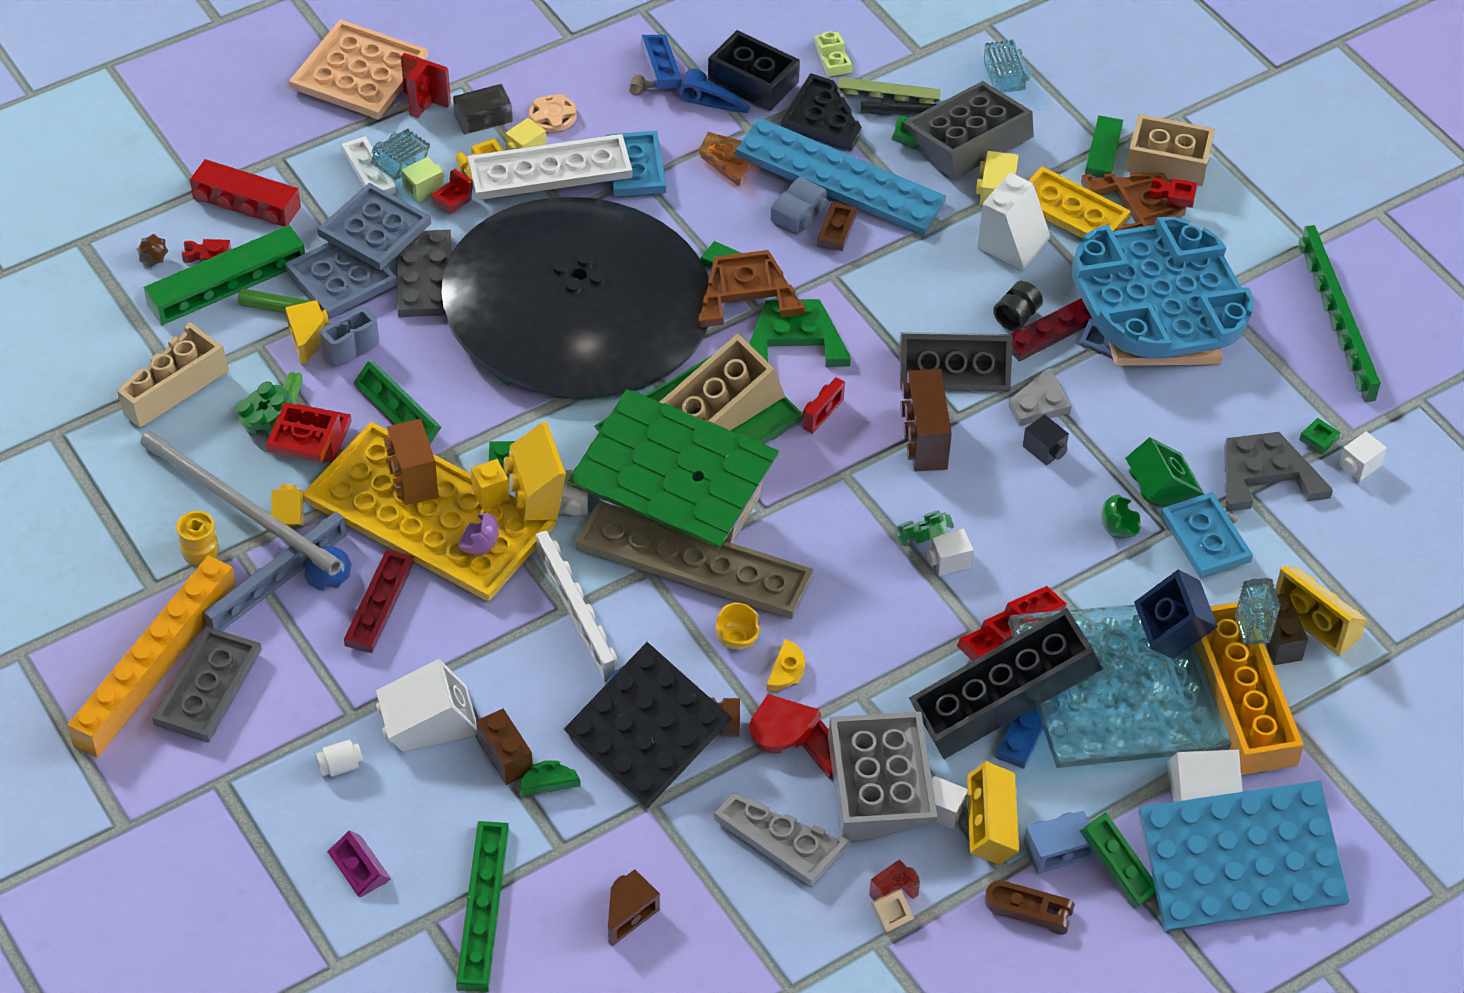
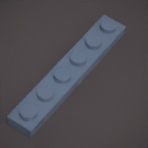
[204,511,346,631]

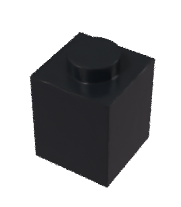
[1023,414,1069,466]

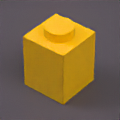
[471,459,510,510]
[271,484,304,527]

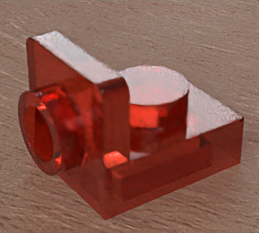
[869,859,920,901]

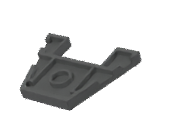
[1224,432,1333,512]

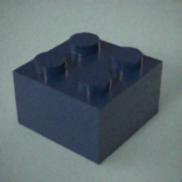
[1134,569,1218,659]

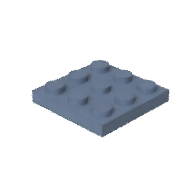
[317,183,432,271]
[285,242,397,319]

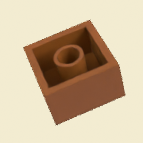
[384,419,439,506]

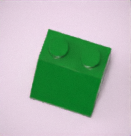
[1125,437,1204,507]

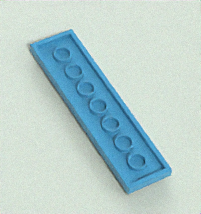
[735,117,946,236]

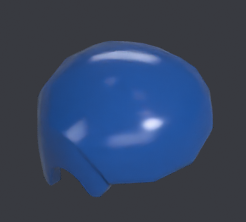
[305,547,352,590]

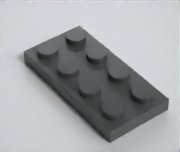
[397,229,452,317]
[152,626,262,743]

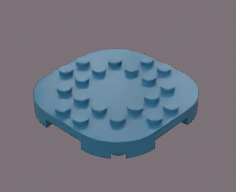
[1071,217,1253,358]

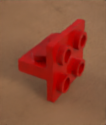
[401,53,451,118]

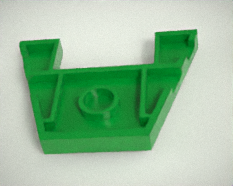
[749,299,851,367]

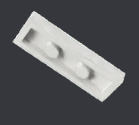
[342,136,396,195]

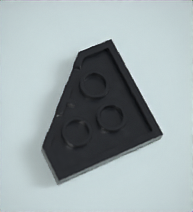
[781,73,862,151]

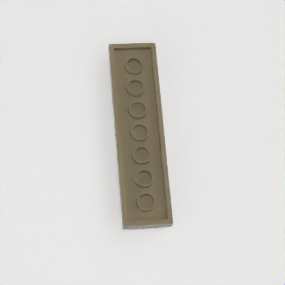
[576,500,813,619]

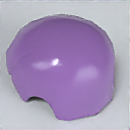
[458,513,499,556]

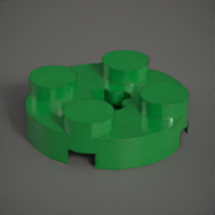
[236,381,293,434]
[896,510,954,547]

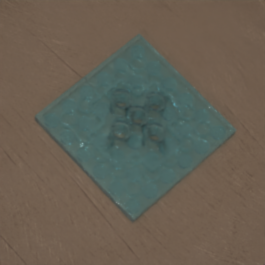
[1008,605,1231,768]

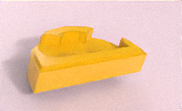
[766,639,806,692]

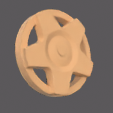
[529,94,577,133]

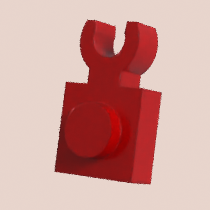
[1149,178,1197,208]
[182,239,231,263]

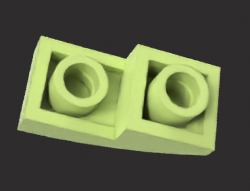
[814,31,853,77]

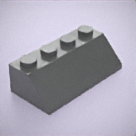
[899,332,1012,391]

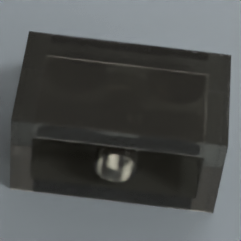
[453,84,513,135]

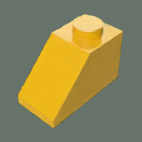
[285,300,329,365]

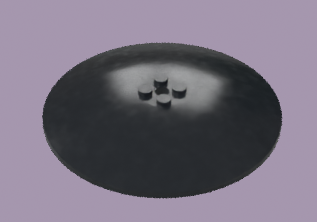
[442,197,709,398]

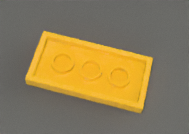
[1028,166,1131,239]

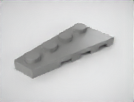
[714,793,850,887]

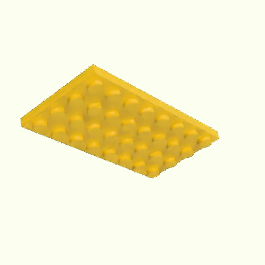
[304,422,556,602]

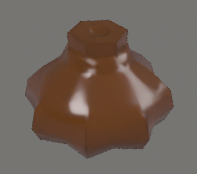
[136,234,169,267]

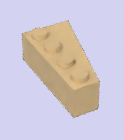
[117,322,229,428]

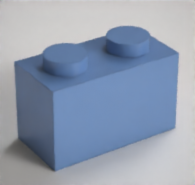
[1023,810,1096,874]

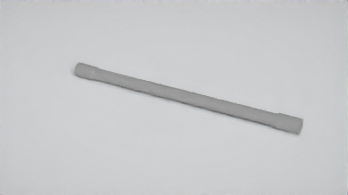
[140,431,342,575]

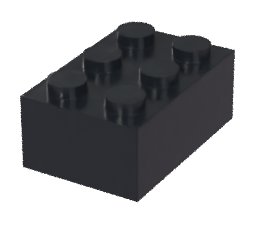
[708,30,800,111]

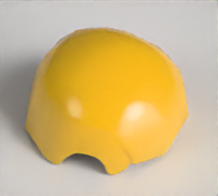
[715,602,760,650]

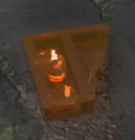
[699,132,751,186]

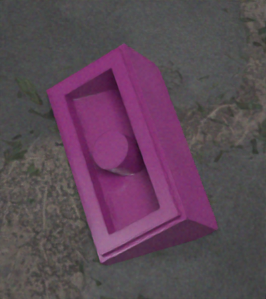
[327,830,391,897]

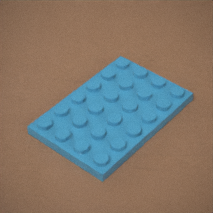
[1138,780,1350,932]

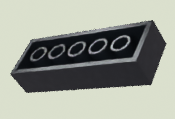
[909,608,1103,759]

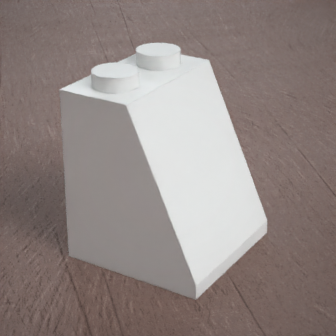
[977,173,1050,270]
[376,659,477,752]
[1166,750,1243,802]

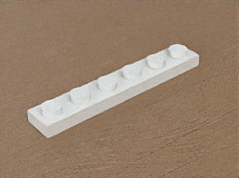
[536,530,618,681]

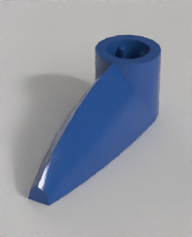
[679,69,750,113]

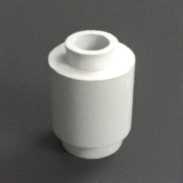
[315,739,363,777]

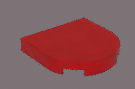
[749,694,821,754]

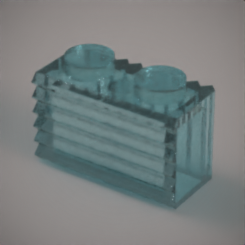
[983,39,1030,93]
[371,128,430,181]
[1235,578,1281,645]

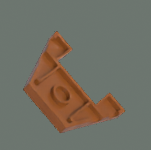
[1081,173,1186,231]
[699,250,805,328]

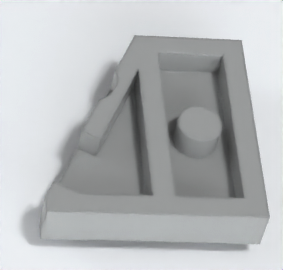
[1009,368,1072,426]

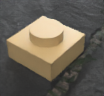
[871,889,915,932]

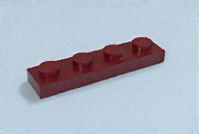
[1010,298,1093,362]
[344,550,414,653]

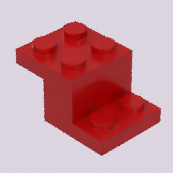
[266,402,352,463]

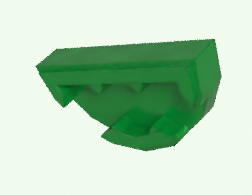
[520,760,581,797]

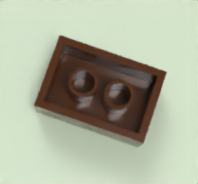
[900,369,952,471]

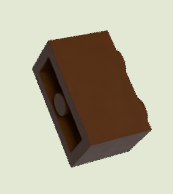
[476,708,533,785]

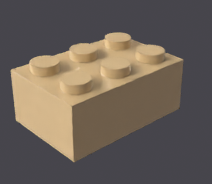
[1126,114,1215,186]

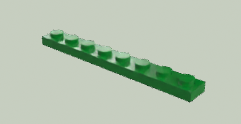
[1299,225,1381,402]

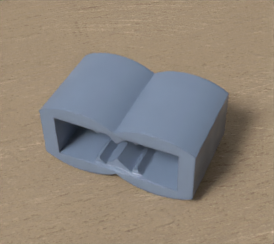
[771,177,828,234]
[320,308,379,366]

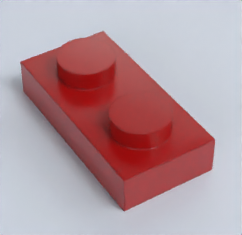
[802,377,845,434]

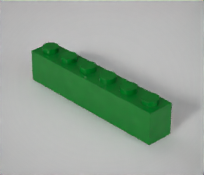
[144,225,305,326]

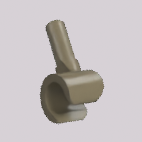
[629,75,663,95]

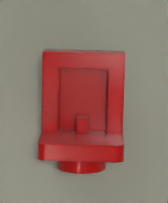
[431,169,473,215]

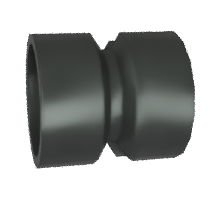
[993,280,1043,331]

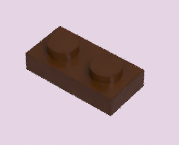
[817,202,857,251]

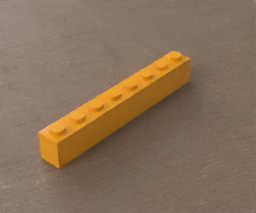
[67,555,236,758]

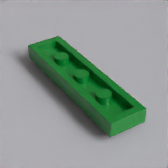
[354,361,442,444]

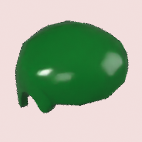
[1101,494,1141,538]

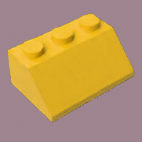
[504,422,566,520]
[1274,566,1367,656]

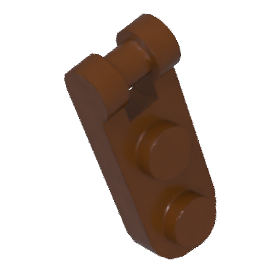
[985,880,1075,935]

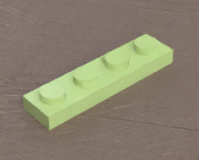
[838,77,941,104]

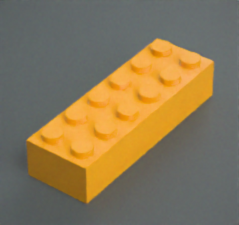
[1192,601,1304,775]

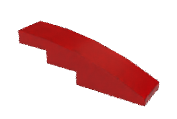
[957,586,1067,661]

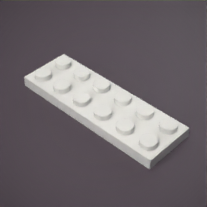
[468,134,632,200]

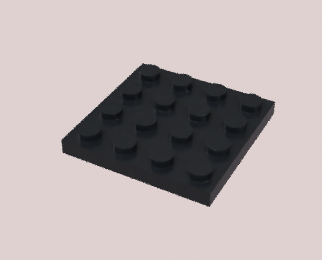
[564,642,732,808]

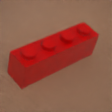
[190,159,301,227]

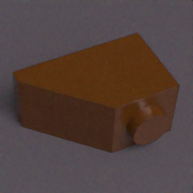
[608,869,660,947]

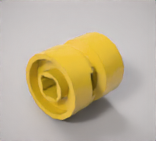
[176,511,219,565]

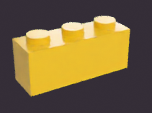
[967,761,1019,865]

